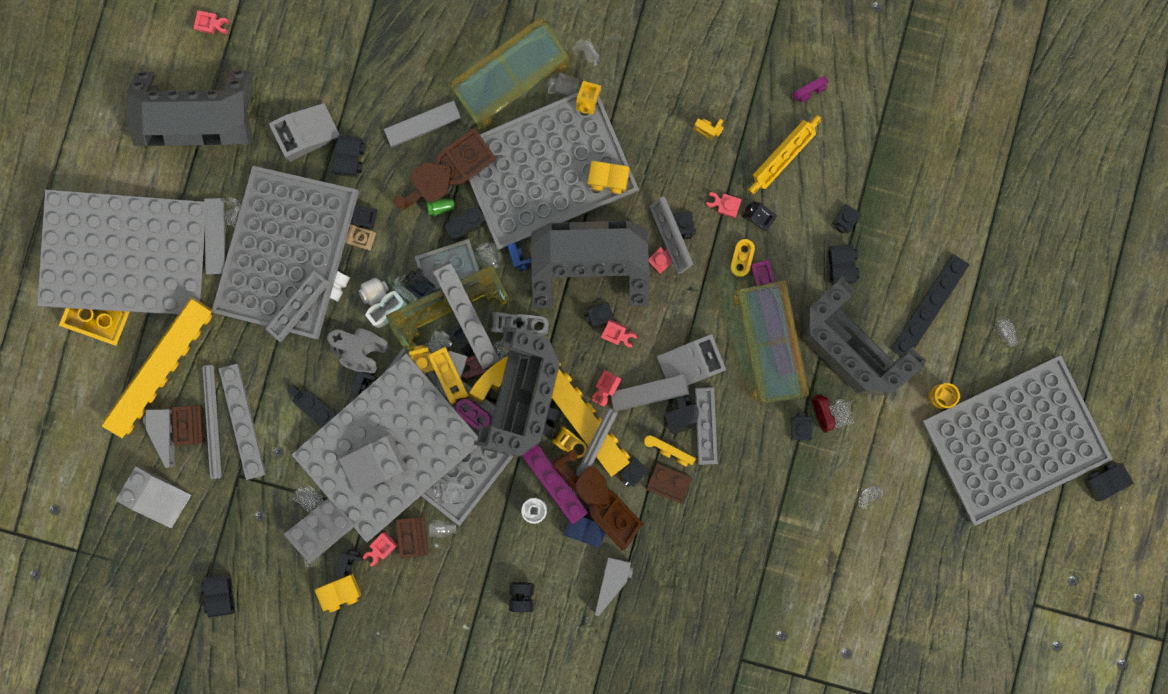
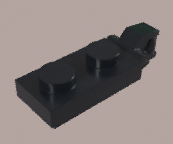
[287,385,337,427]

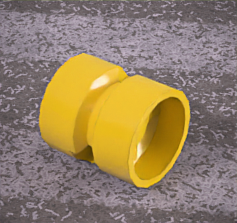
[928,383,960,409]

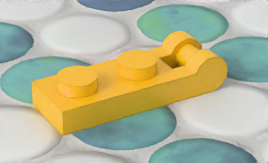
[428,347,469,405]
[644,436,696,467]

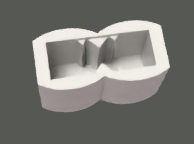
[365,291,407,328]

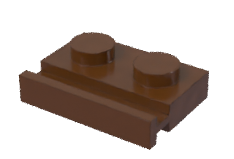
[172,405,204,446]
[646,463,692,504]
[396,516,429,559]

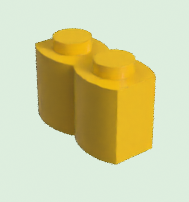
[587,161,630,194]
[315,573,362,613]

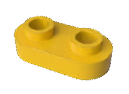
[730,239,755,277]

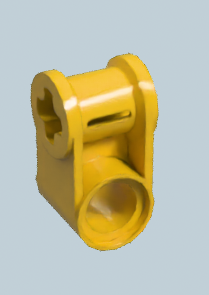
[551,426,588,458]

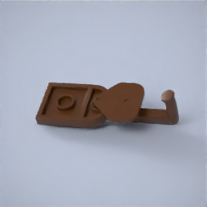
[394,128,497,210]
[552,450,643,551]

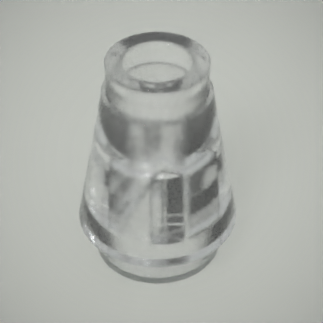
[995,317,1019,347]
[428,519,456,539]

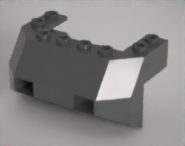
[127,69,253,146]
[531,221,649,308]
[802,276,926,395]
[474,327,560,458]

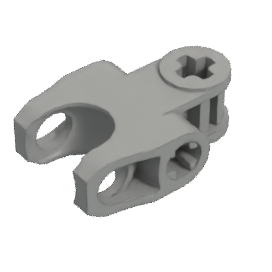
[490,312,549,336]
[327,328,389,373]

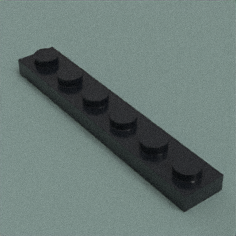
[890,254,970,356]

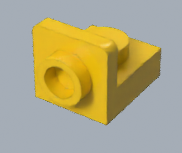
[576,81,601,115]
[693,118,724,140]
[409,345,435,373]

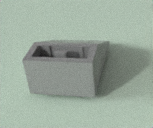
[269,103,340,162]
[657,334,726,386]

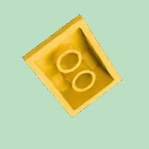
[59,308,130,346]

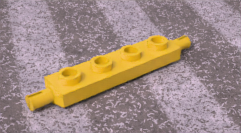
[748,115,822,195]

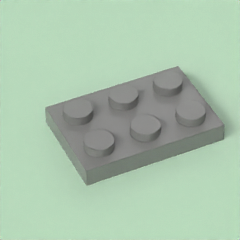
[415,239,481,292]
[284,498,355,564]

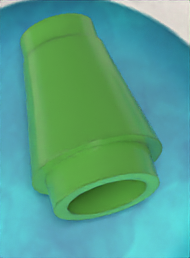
[426,198,455,217]

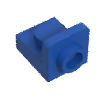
[508,243,531,271]

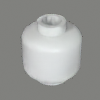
[358,278,389,306]

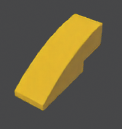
[469,356,508,404]

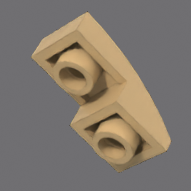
[345,224,376,251]

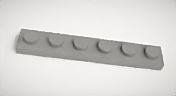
[432,261,500,369]
[219,364,266,480]

